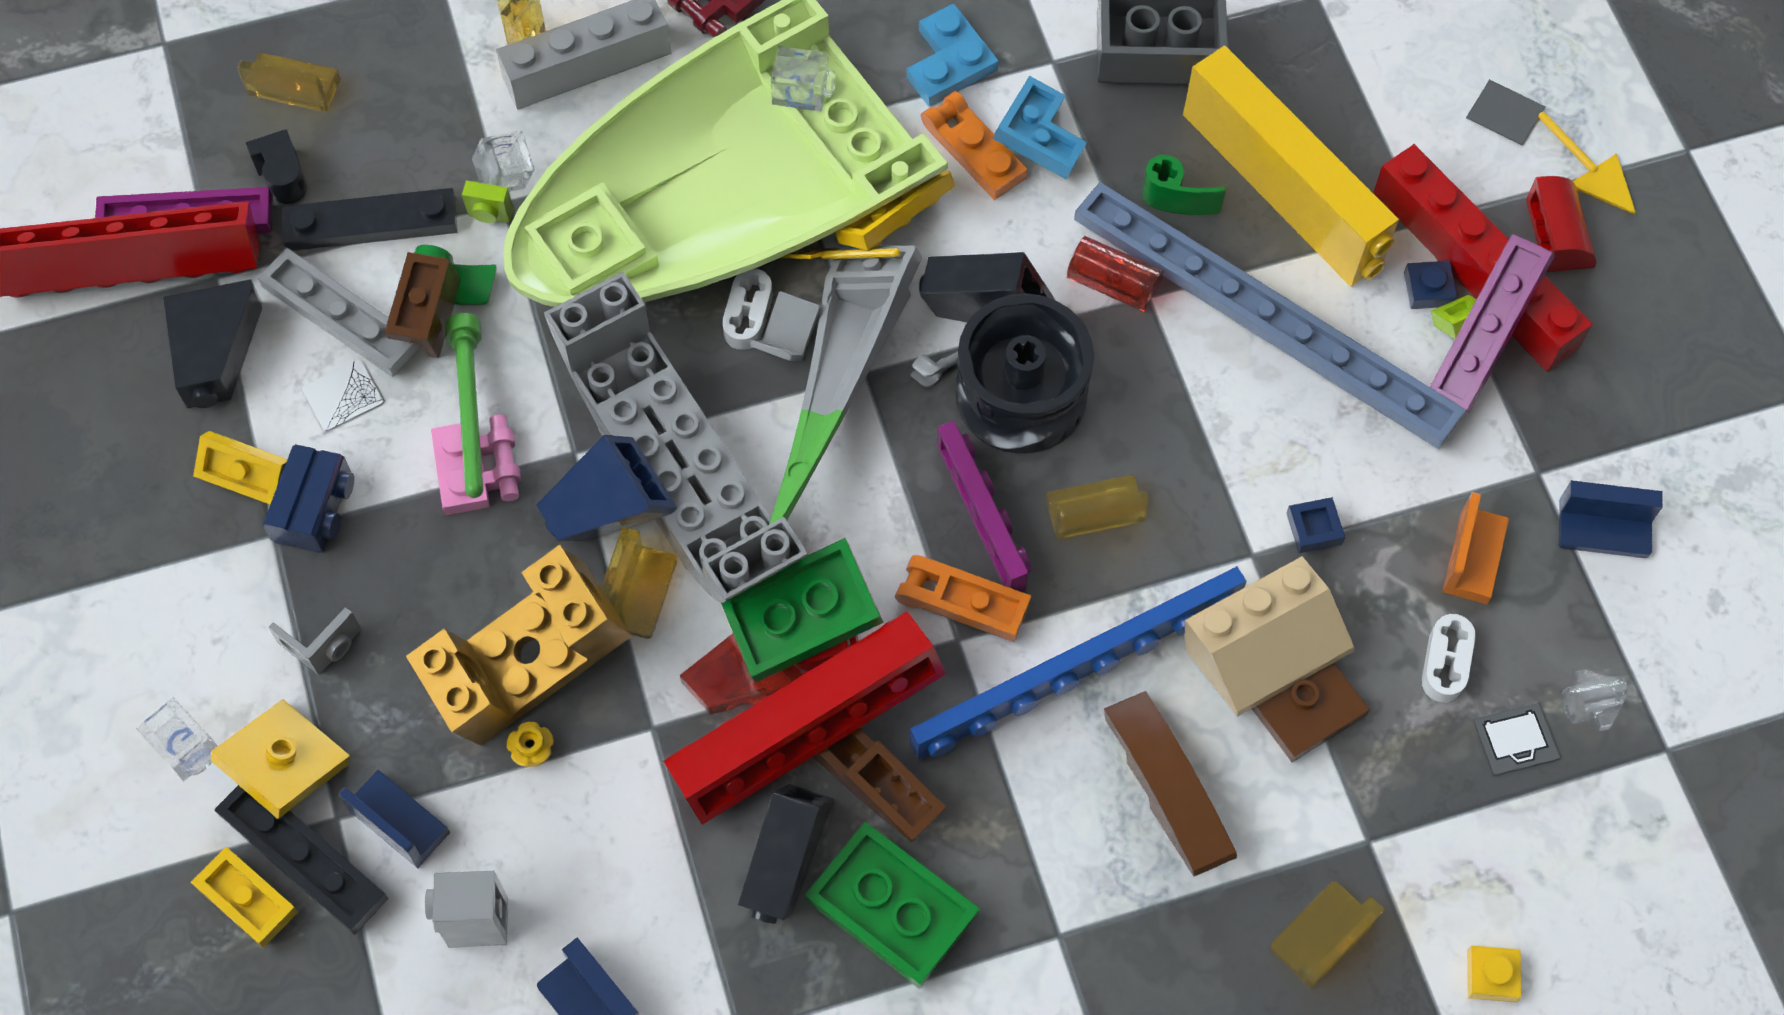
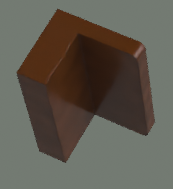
[384,252,461,358]

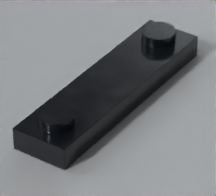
[282,188,458,251]
[214,785,389,935]

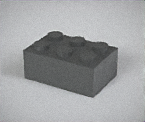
[1097,0,1228,84]

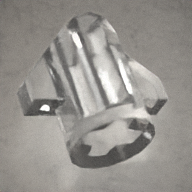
[1561,669,1627,732]

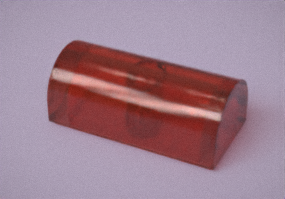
[1066,236,1164,312]

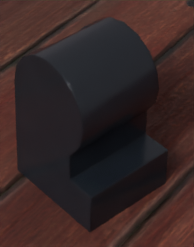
[246,129,307,204]

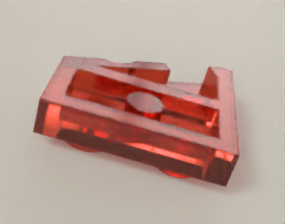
[679,633,803,715]

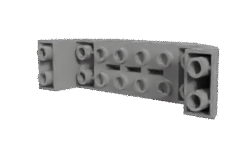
[544,272,808,603]

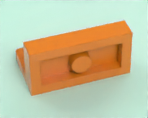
[1443,492,1509,605]

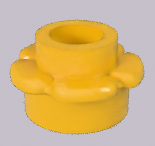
[507,722,554,767]

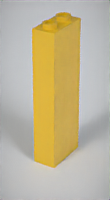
[1183,45,1399,287]

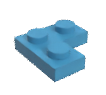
[906,3,999,107]
[992,75,1087,179]

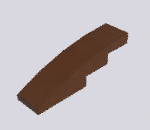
[1104,691,1237,877]
[813,728,946,842]

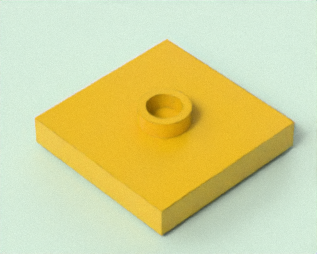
[210,699,350,819]

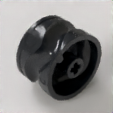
[955,294,1094,454]

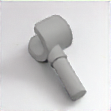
[910,351,958,388]

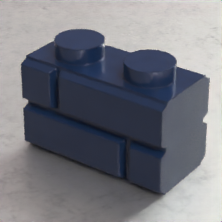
[262,444,354,553]

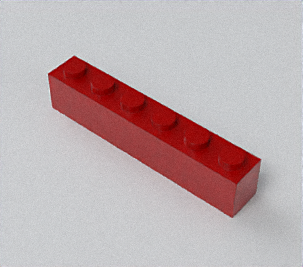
[1373,144,1593,372]
[0,201,260,298]
[663,611,946,825]

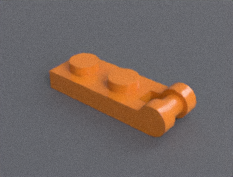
[920,91,1028,200]
[894,555,1031,642]

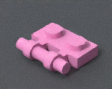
[431,414,521,516]

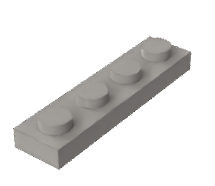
[258,248,421,377]

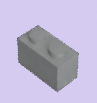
[425,870,508,948]

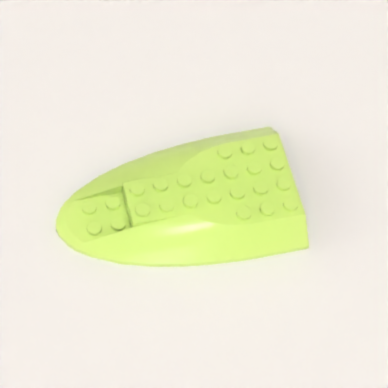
[504,0,948,307]

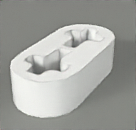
[722,269,773,350]
[1422,614,1475,703]

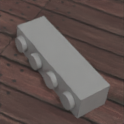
[496,0,672,110]

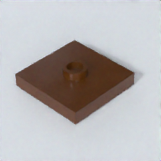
[1252,663,1370,763]

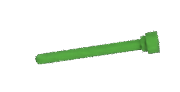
[445,313,483,498]

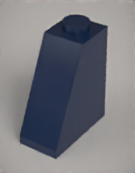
[536,435,677,541]

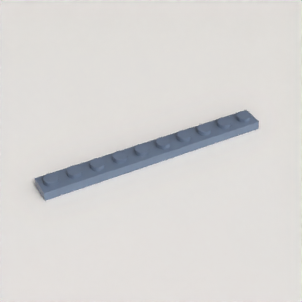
[1074,182,1466,449]

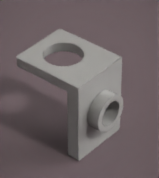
[750,291,821,361]
[268,607,361,675]

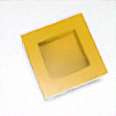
[1467,945,1521,1003]

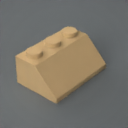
[1185,556,1354,717]

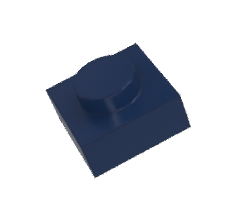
[1404,260,1457,309]
[1286,497,1345,553]

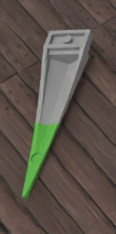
[770,245,922,524]

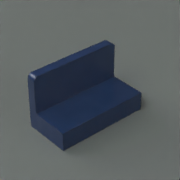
[1559,480,1663,558]
[338,770,450,869]
[537,937,639,1015]

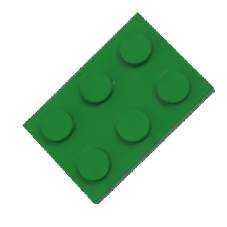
[721,538,884,683]
[805,822,980,989]

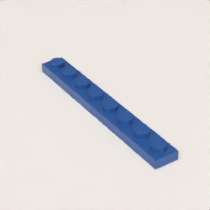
[909,566,1247,760]

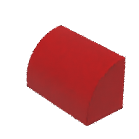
[1526,176,1597,272]

